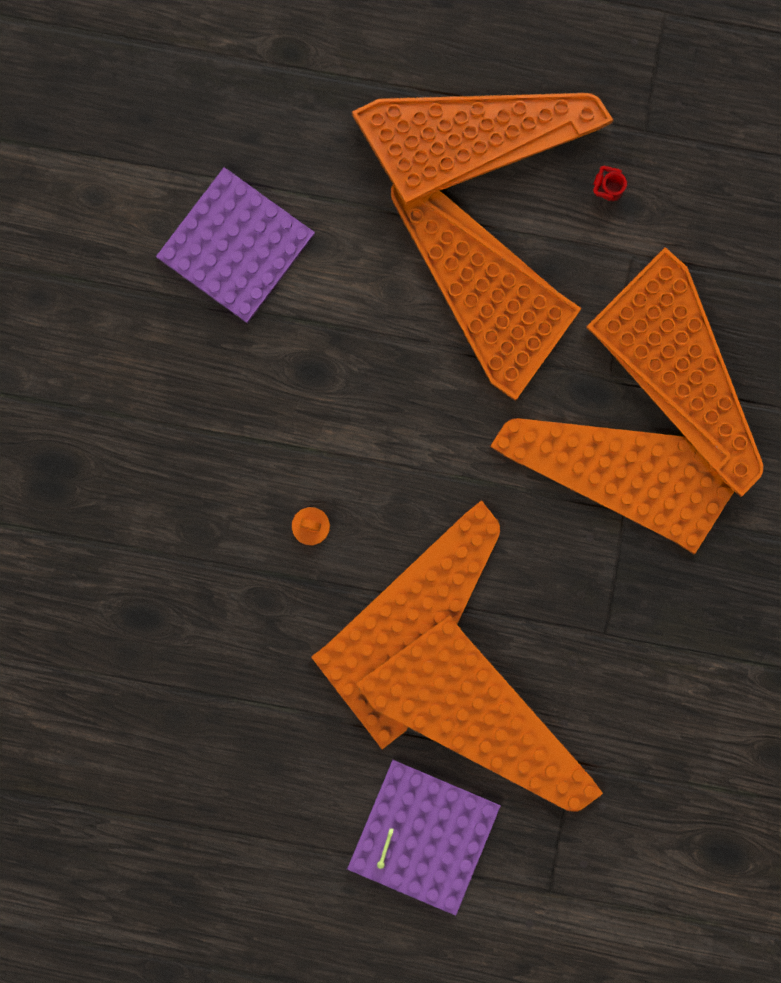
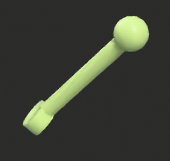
[377,828,394,869]

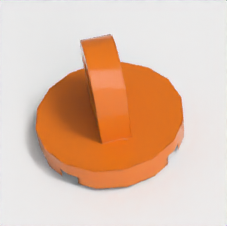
[292,507,330,546]

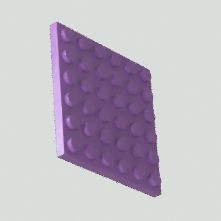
[156,167,315,324]
[347,760,501,915]

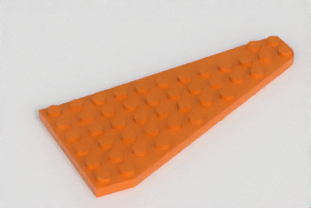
[352,93,613,205]
[391,185,582,401]
[587,247,763,497]
[490,418,734,554]
[311,501,500,749]
[356,615,603,811]

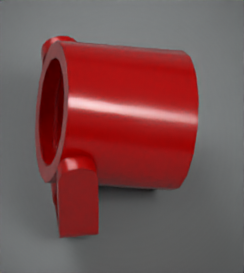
[593,166,627,201]

